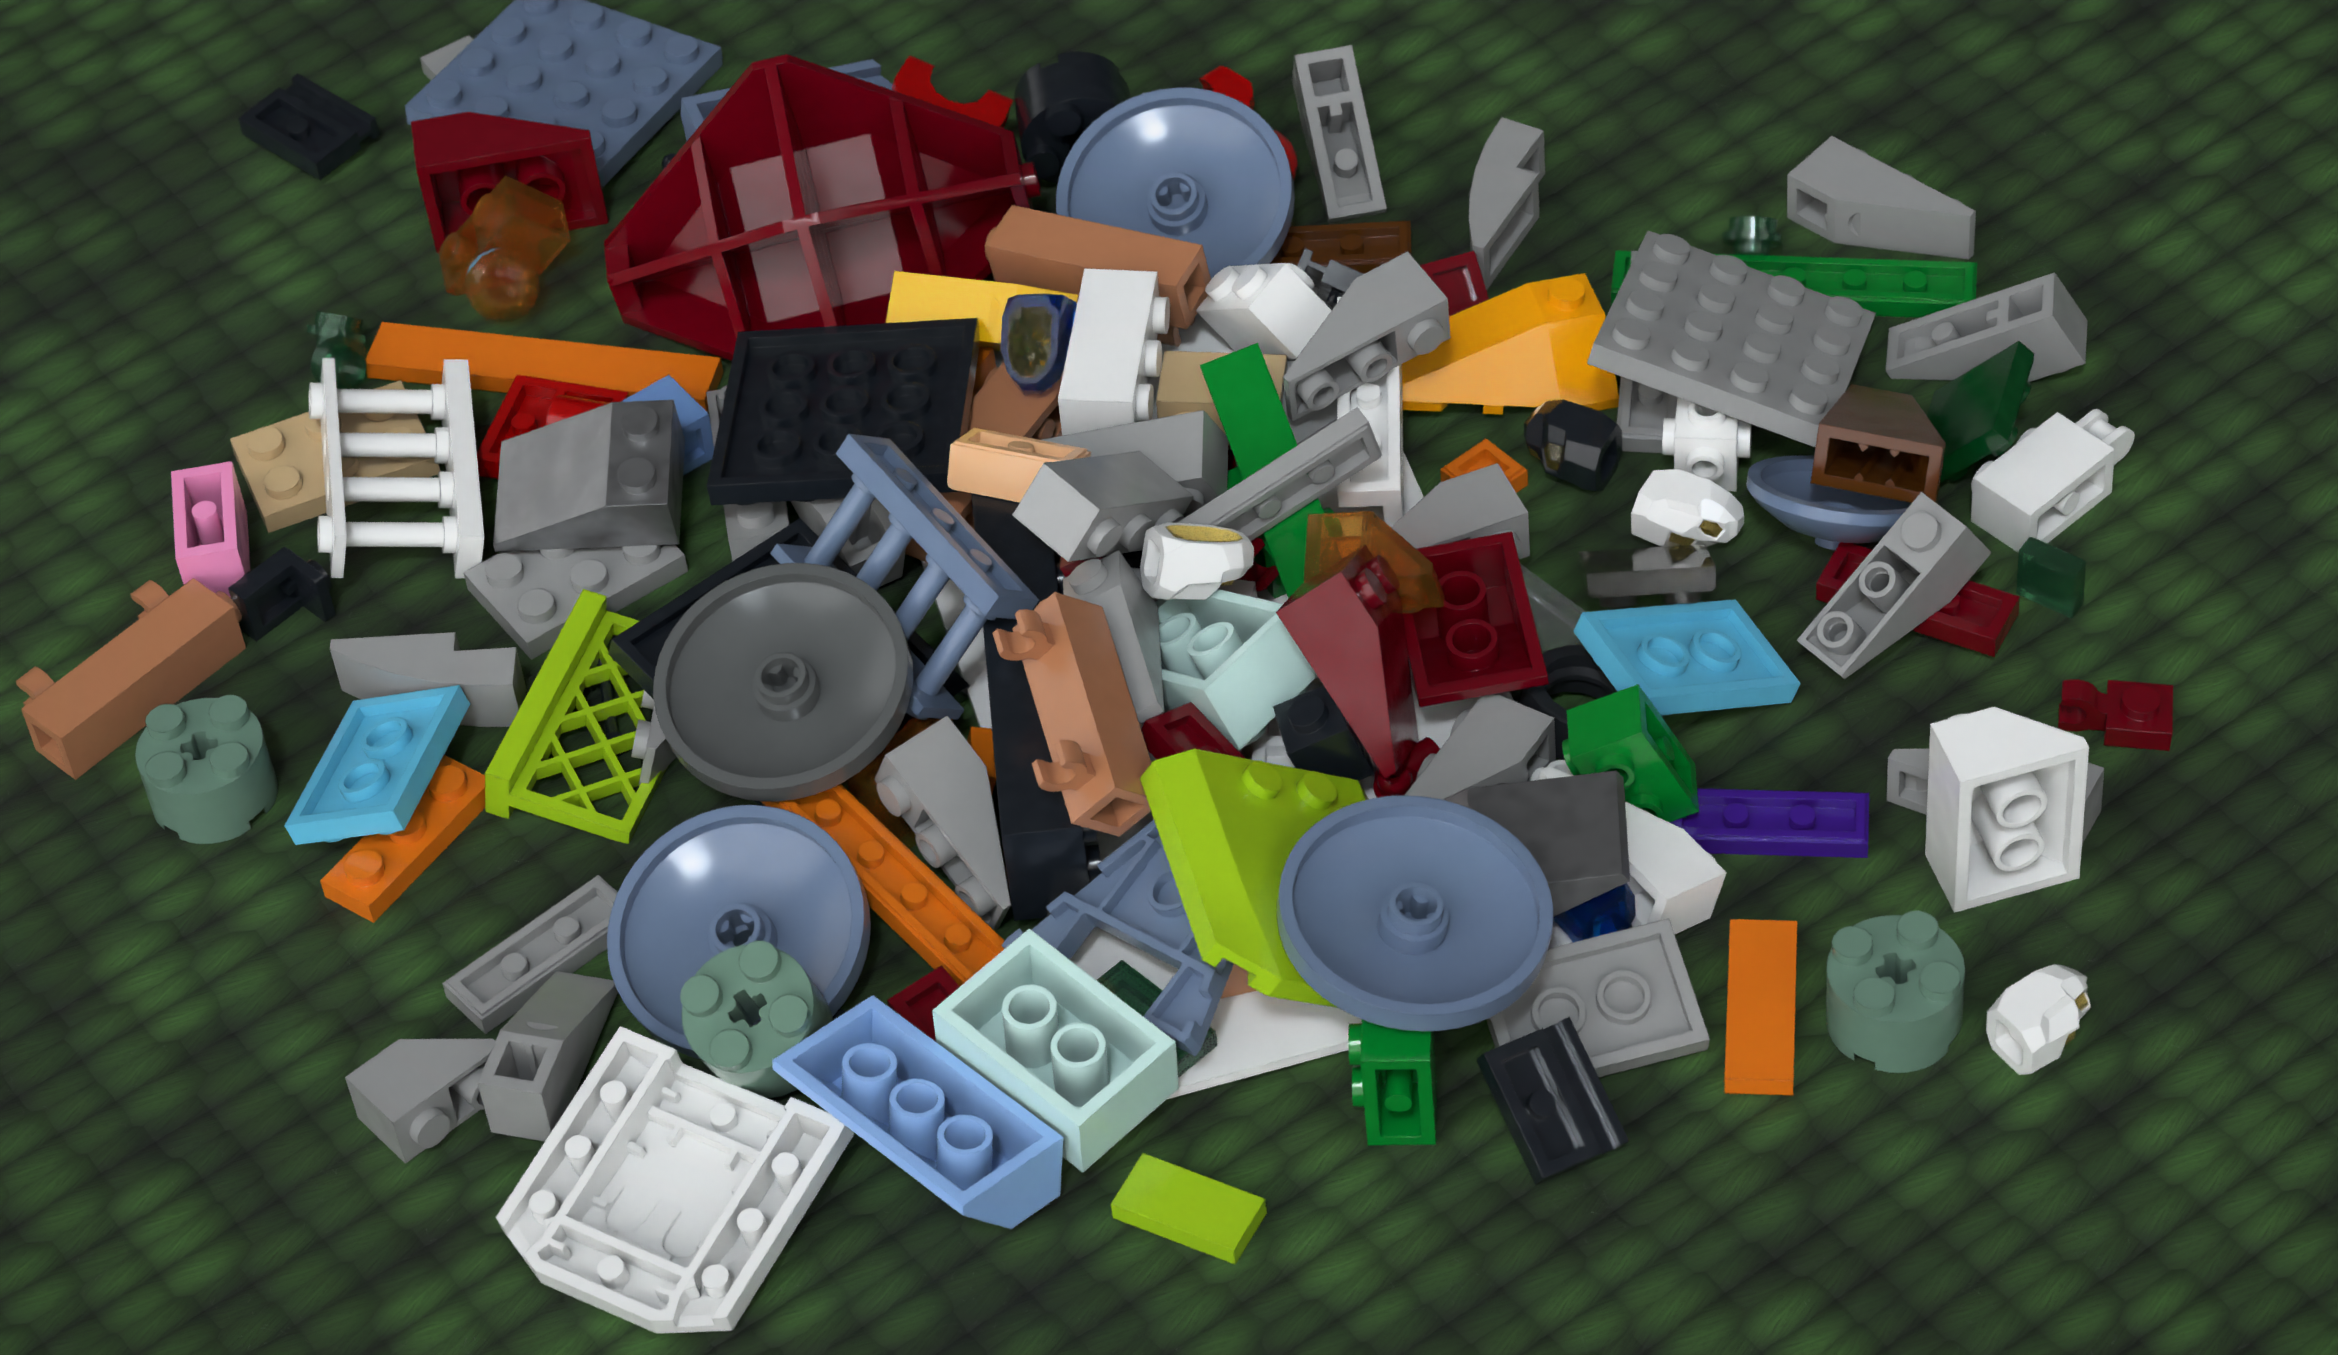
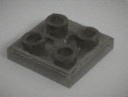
[1579,544,1717,608]

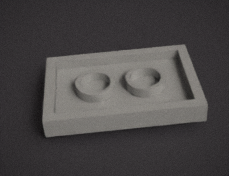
[463,544,688,660]
[1486,918,1710,1077]

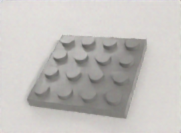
[1587,230,1876,447]

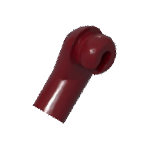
[1373,737,1440,798]

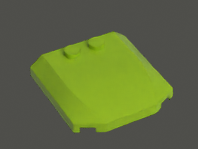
[1140,749,1369,1008]

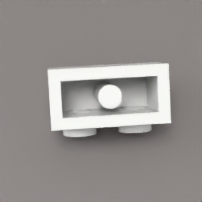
[1196,263,1332,359]

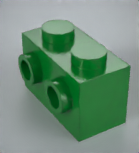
[1562,684,1699,822]
[1348,1019,1437,1145]

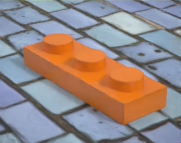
[320,755,485,923]

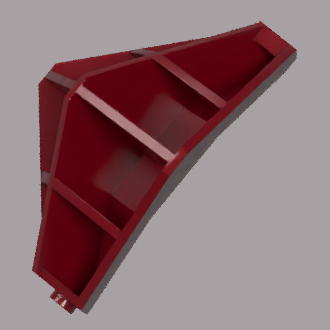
[604,54,1041,361]

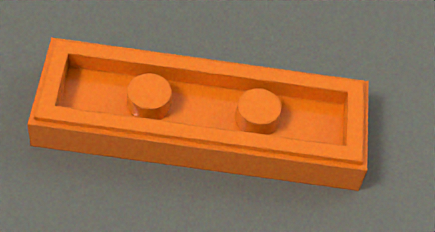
[1724,919,1797,1095]

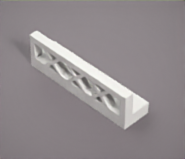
[1337,297,1404,532]

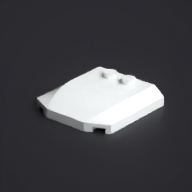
[496,1026,854,1334]

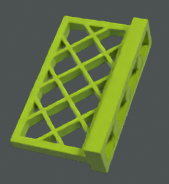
[485,589,669,844]

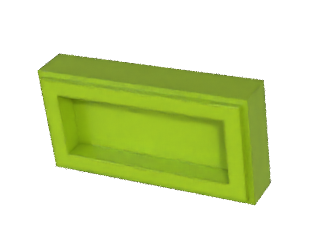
[1111,1153,1267,1264]

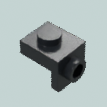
[228,546,336,642]

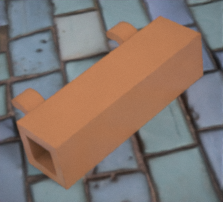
[985,205,1211,347]
[16,578,246,780]
[993,592,1152,837]

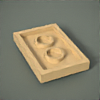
[230,380,440,533]

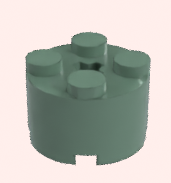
[135,695,278,844]
[1826,911,1965,1073]
[680,941,833,1098]

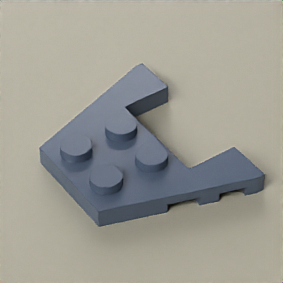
[1001,820,1234,1056]

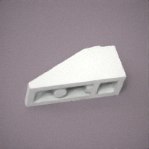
[1537,766,1726,935]

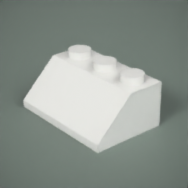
[1058,268,1170,436]
[1925,707,2089,913]

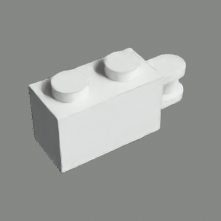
[1971,409,2135,559]

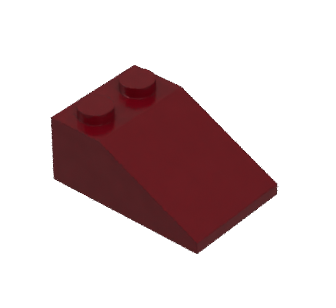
[411,112,609,253]
[1386,532,1548,707]
[1276,544,1419,778]

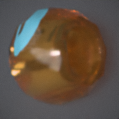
[465,248,540,323]

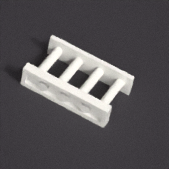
[309,358,484,578]

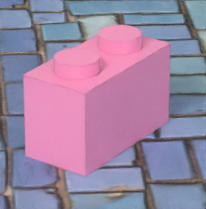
[171,461,251,598]

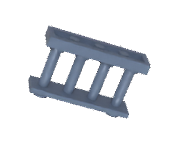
[770,434,1039,720]

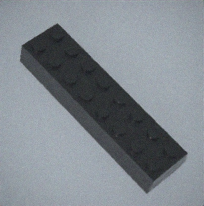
[971,493,1102,921]

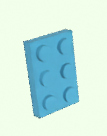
[1573,599,1801,715]
[284,685,470,845]

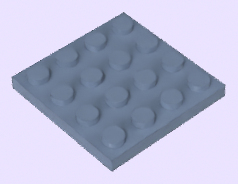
[405,0,723,188]

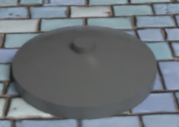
[653,563,913,801]

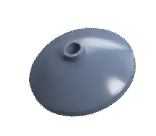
[1746,455,1911,550]

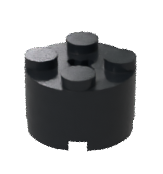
[1014,51,1131,184]

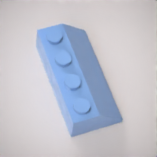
[772,995,1063,1229]

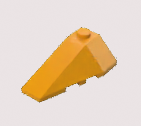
[1402,273,1619,415]

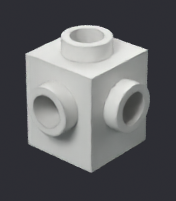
[1662,397,1752,492]

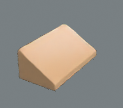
[947,428,1091,503]

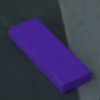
[1670,788,1869,858]

